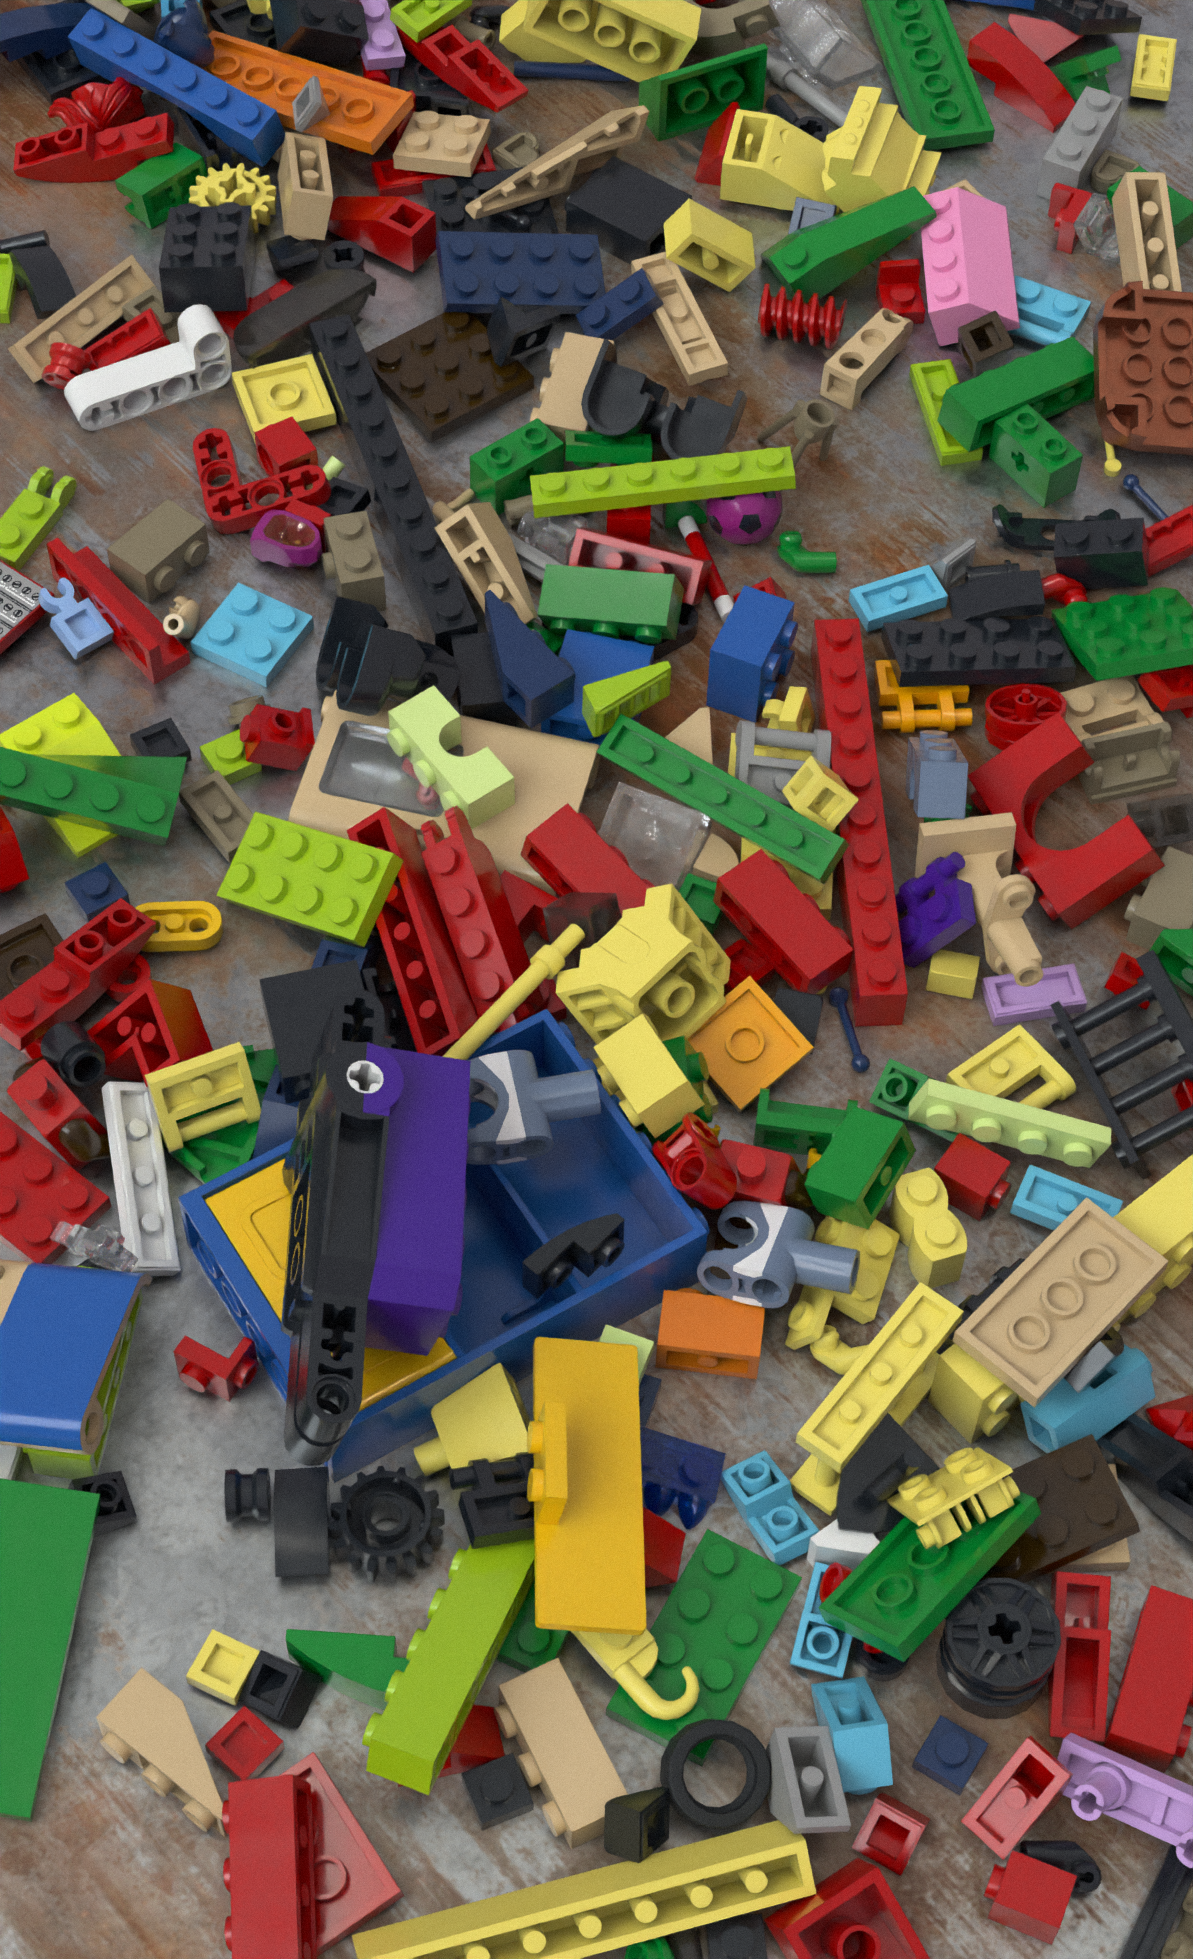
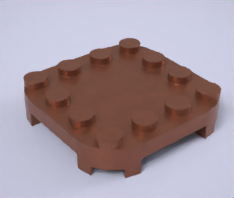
[1093,281,1193,455]

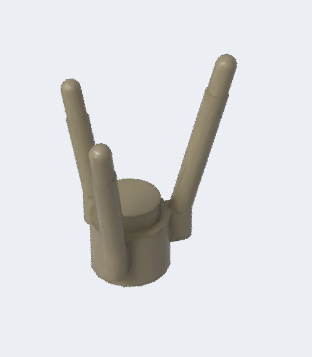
[757,399,840,468]

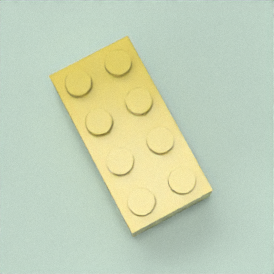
[523,0,701,82]

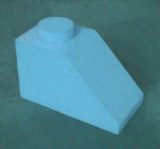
[811,1676,893,1795]

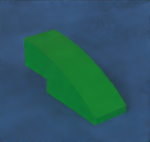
[285,1629,410,1710]

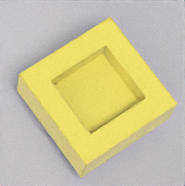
[186,1629,260,1706]

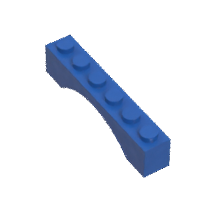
[68,8,285,167]

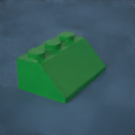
[638,43,768,142]

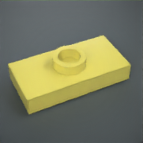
[1130,34,1177,101]

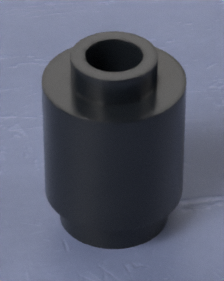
[41,1021,106,1087]

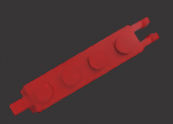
[421,806,544,1033]

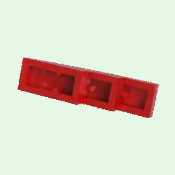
[396,25,529,113]

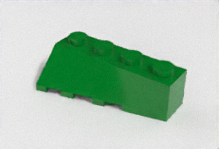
[0,747,187,846]

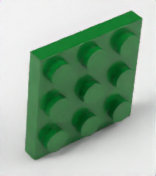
[1051,587,1193,681]

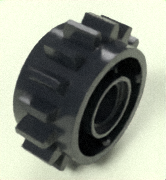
[328,1466,445,1583]

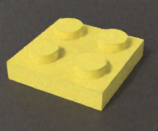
[231,354,336,444]

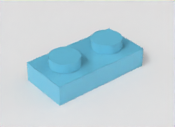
[849,565,948,632]
[1010,1165,1123,1230]

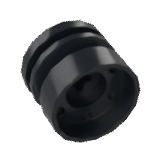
[936,1578,1061,1719]

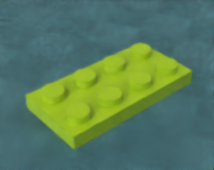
[216,811,404,947]

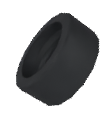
[660,1719,771,1828]

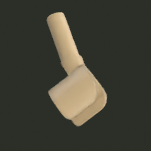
[432,489,475,525]

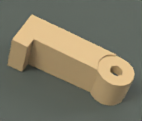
[820,308,914,411]

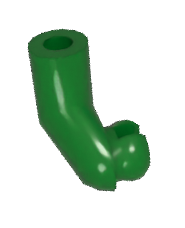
[777,530,837,573]

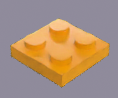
[687,976,814,1113]

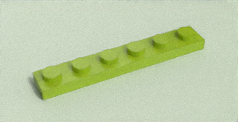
[530,446,796,518]

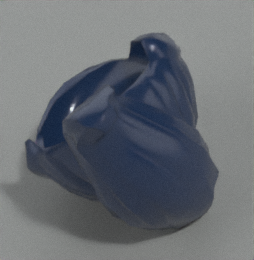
[151,0,215,68]

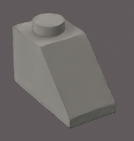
[766,1726,851,1834]

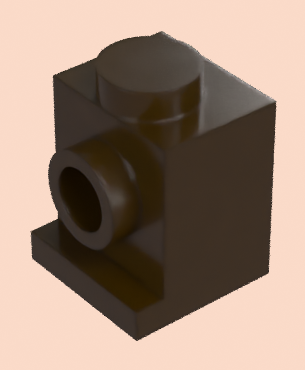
[958,310,1014,378]

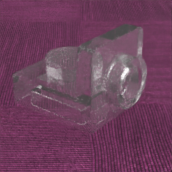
[1073,193,1120,263]

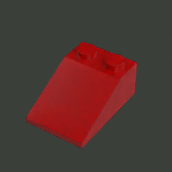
[764,1858,930,1959]

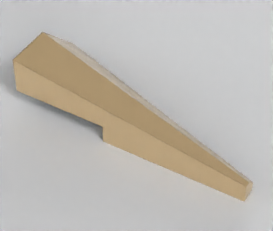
[465,105,650,220]

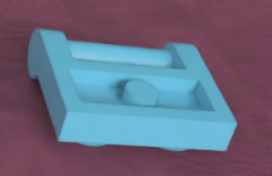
[1007,275,1091,346]

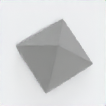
[292,76,330,132]

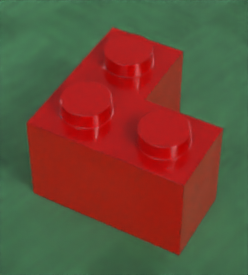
[87,979,213,1087]

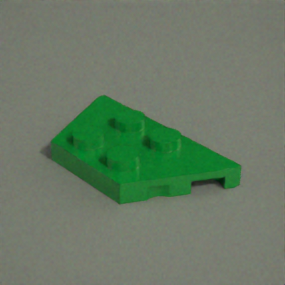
[161,1045,276,1184]

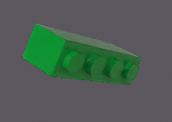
[937,336,1095,452]

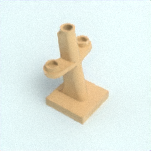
[915,812,1043,987]

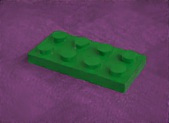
[818,1491,1041,1662]
[606,1529,802,1767]

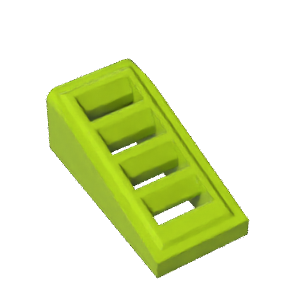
[582,661,672,738]

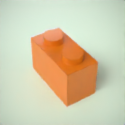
[655,1288,765,1379]

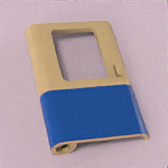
[0,1259,153,1455]

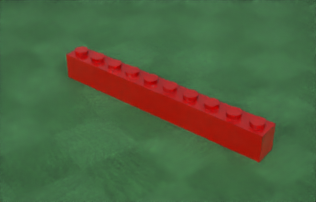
[810,618,908,1027]

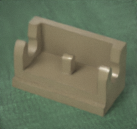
[1078,721,1180,805]

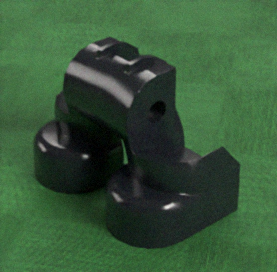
[581,339,748,460]
[316,595,462,716]

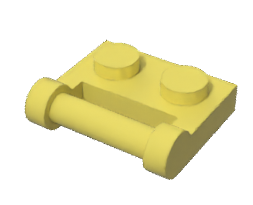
[945,1024,1076,1109]
[145,1042,261,1153]

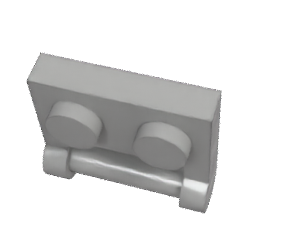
[735,720,831,809]

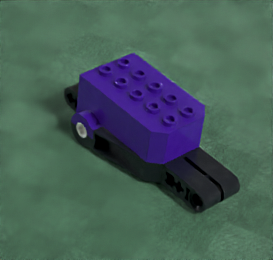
[281,989,471,1466]

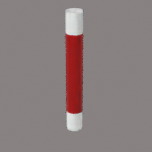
[678,516,734,623]

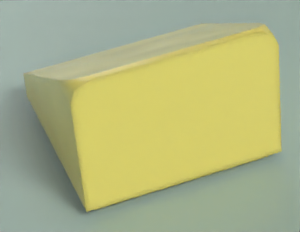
[926,949,980,999]

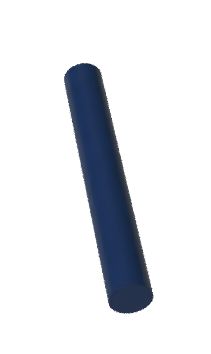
[514,60,630,82]

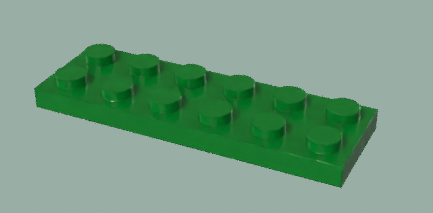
[861,0,995,151]

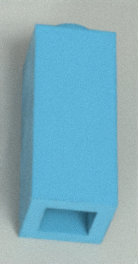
[1020,1344,1155,1454]

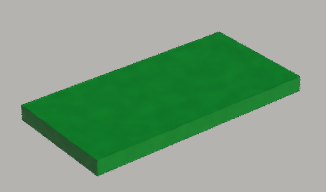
[0,1478,101,1822]

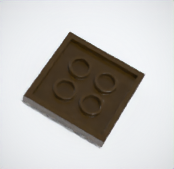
[366,312,534,443]

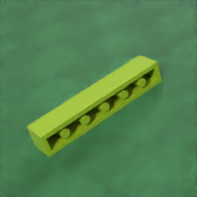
[362,1537,535,1795]

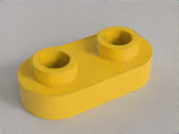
[135,901,223,952]

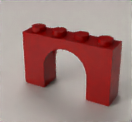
[967,712,1165,930]

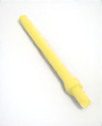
[442,924,585,1060]

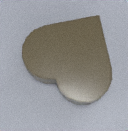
[492,132,539,170]
[1090,149,1141,194]

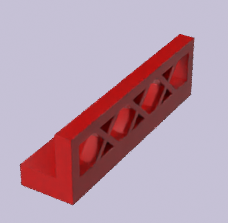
[47,537,191,685]

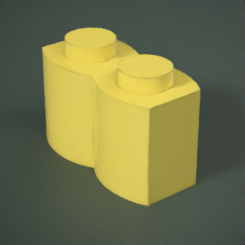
[889,1167,967,1289]

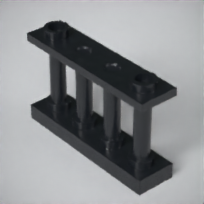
[1050,949,1193,1180]

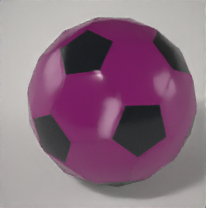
[706,491,783,546]

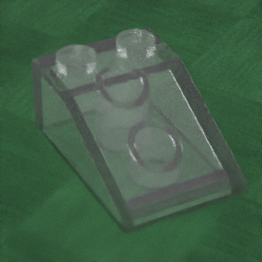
[598,782,713,892]

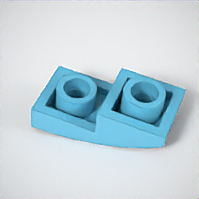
[720,1450,820,1566]
[790,1562,853,1679]

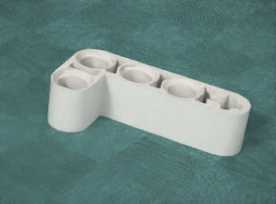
[64,304,232,431]

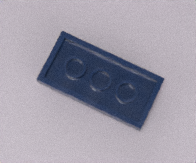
[435,231,606,314]

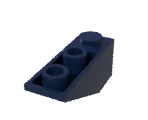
[485,590,576,728]

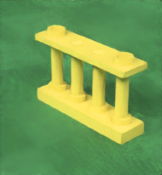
[790,1282,964,1516]

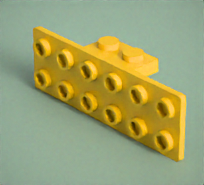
[527,1337,647,1635]

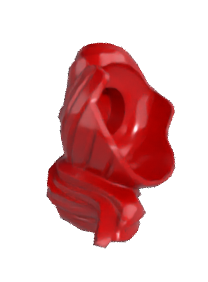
[47,77,146,133]

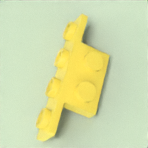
[785,1215,900,1350]

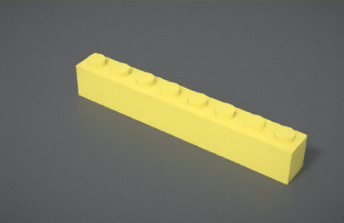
[352,1820,817,1959]

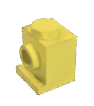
[782,755,859,832]

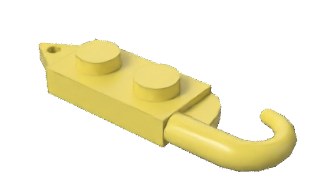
[571,1629,700,1720]

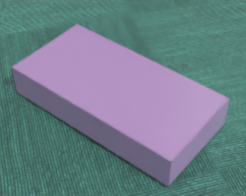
[981,964,1087,1026]

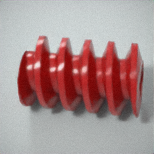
[758,283,847,350]

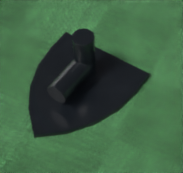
[836,1413,940,1534]

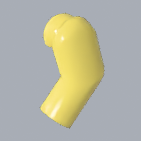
[810,1325,868,1375]

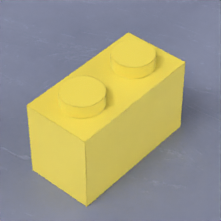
[664,199,756,292]
[593,1014,705,1138]

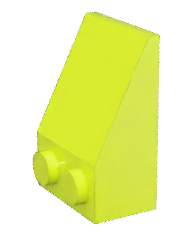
[0,693,121,858]

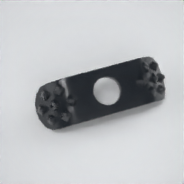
[992,504,1121,551]

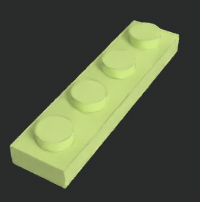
[908,1079,1111,1168]

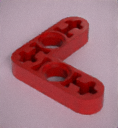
[193,428,331,535]

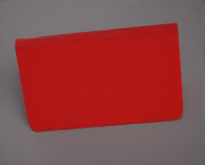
[694,102,740,186]

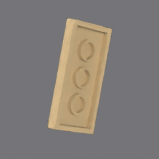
[953,1197,1169,1408]

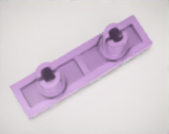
[1057,1733,1193,1868]

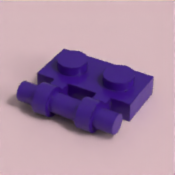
[895,852,976,968]

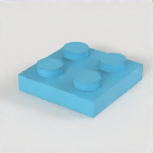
[191,582,314,688]

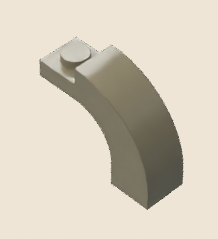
[684,0,780,58]

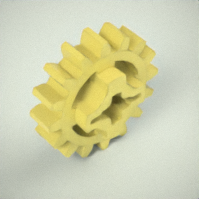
[189,163,277,234]

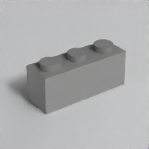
[1036,86,1123,200]

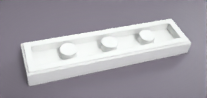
[101,1082,181,1276]

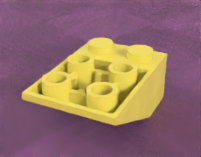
[720,109,840,215]

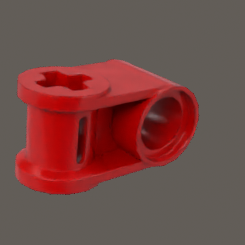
[652,1112,737,1210]

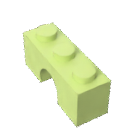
[387,685,515,830]

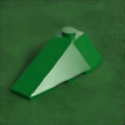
[760,186,937,303]

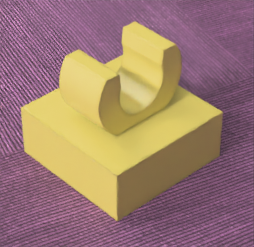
[762,686,815,733]

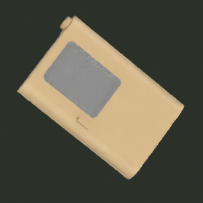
[288,689,601,897]

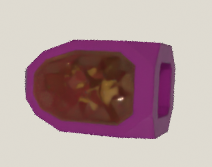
[250,510,323,568]

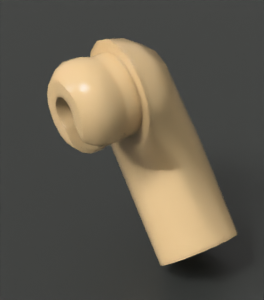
[163,596,201,639]

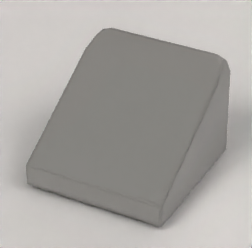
[930,538,976,591]

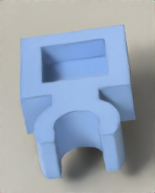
[38,577,114,660]

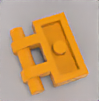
[874,660,972,733]

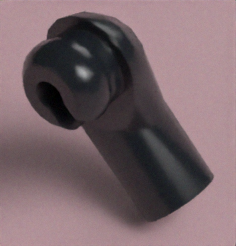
[469,5,510,30]
[765,94,799,125]
[1019,1840,1102,1894]

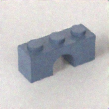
[905,730,968,819]

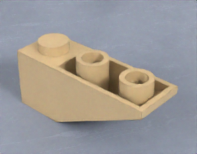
[96,1667,228,1837]

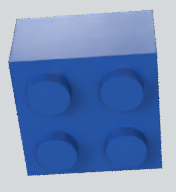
[706,585,798,723]

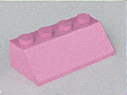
[921,187,1020,347]

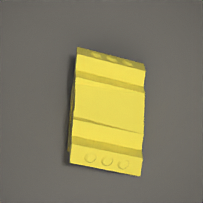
[822,86,941,240]
[555,884,731,1044]

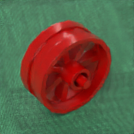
[985,684,1067,750]

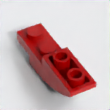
[13,112,174,183]
[0,898,156,1051]

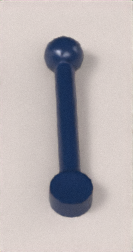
[1123,474,1168,521]
[829,987,870,1073]

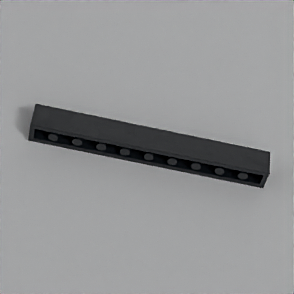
[309,314,478,656]

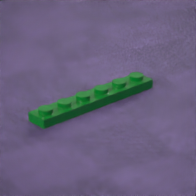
[597,714,849,884]

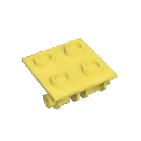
[887,1447,1020,1549]

